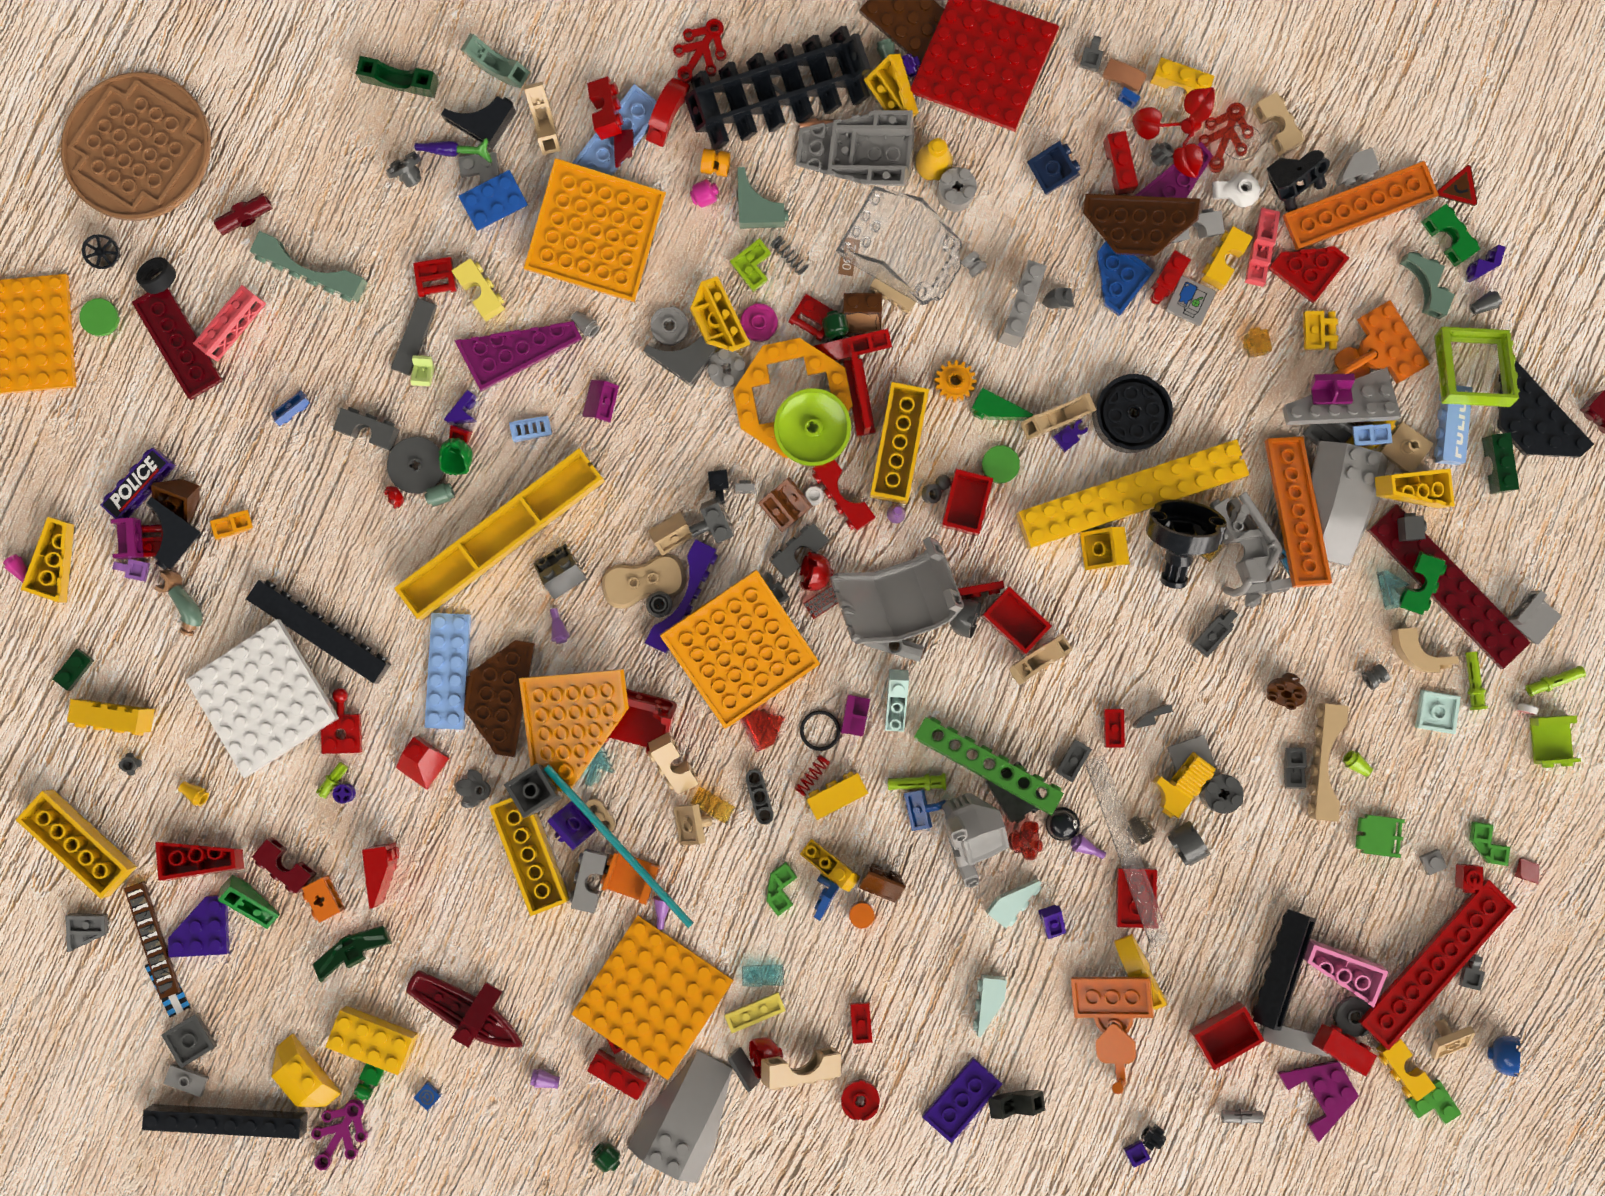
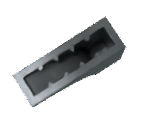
[643,336,717,386]

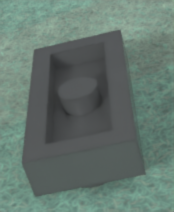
[1055,739,1092,783]

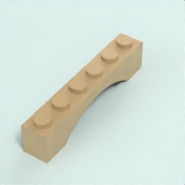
[1307,703,1349,822]

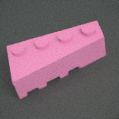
[1304,939,1388,1007]

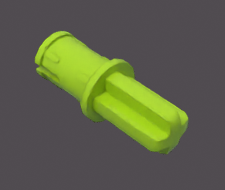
[316,762,348,799]

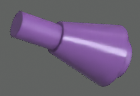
[887,505,906,523]
[550,608,570,644]
[1071,834,1106,859]
[653,893,673,930]

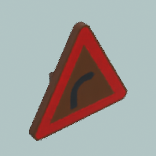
[1437,165,1478,206]

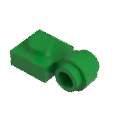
[354,1063,385,1101]

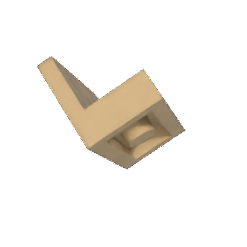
[648,512,693,556]

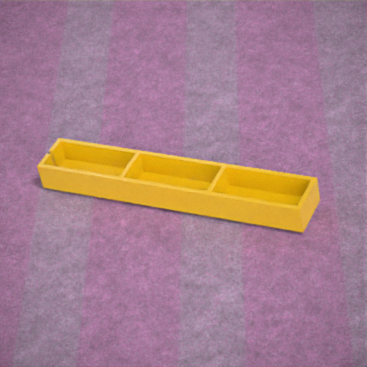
[1016,439,1249,550]
[394,448,605,620]

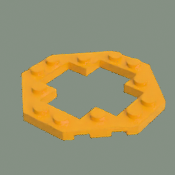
[733,338,853,458]

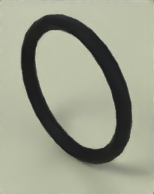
[800,710,841,751]

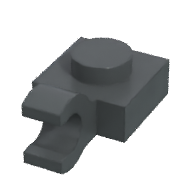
[1079,35,1104,72]
[1459,954,1485,991]

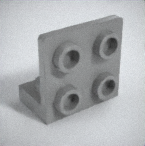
[1508,590,1561,645]

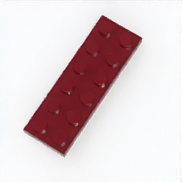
[132,288,224,400]

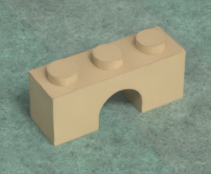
[1252,92,1305,157]
[648,732,698,795]

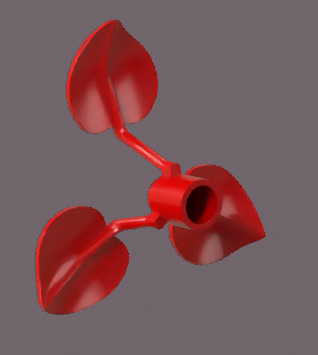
[1132,87,1215,178]

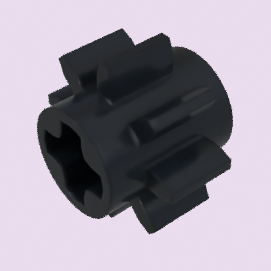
[1141,1124,1166,1151]

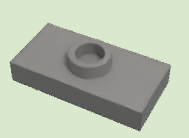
[163,1064,209,1097]

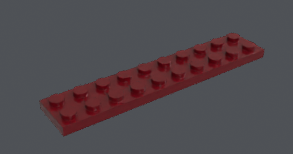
[1367,504,1531,669]

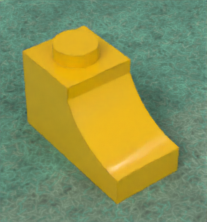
[1152,775,1192,818]

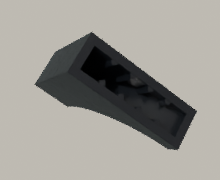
[441,96,516,150]
[146,497,201,570]

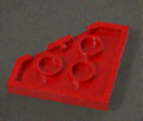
[1268,246,1350,303]

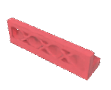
[193,285,266,362]

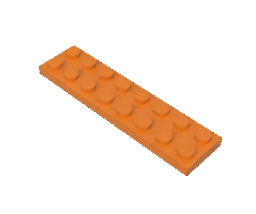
[1282,161,1439,251]
[1264,436,1332,588]

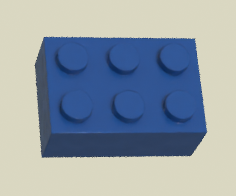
[458,170,528,231]

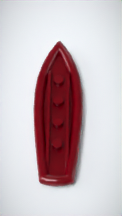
[406,970,523,1048]

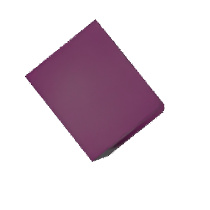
[110,517,143,559]

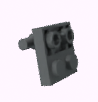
[1303,422,1356,445]

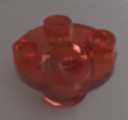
[1008,821,1043,861]

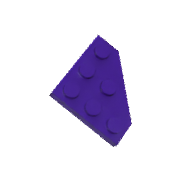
[168,895,230,958]

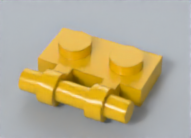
[1303,311,1339,350]

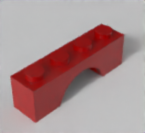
[812,459,876,532]

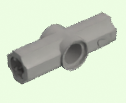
[864,640,924,662]

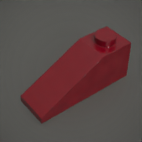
[452,982,503,1048]

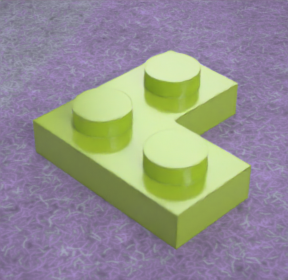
[730,238,771,292]

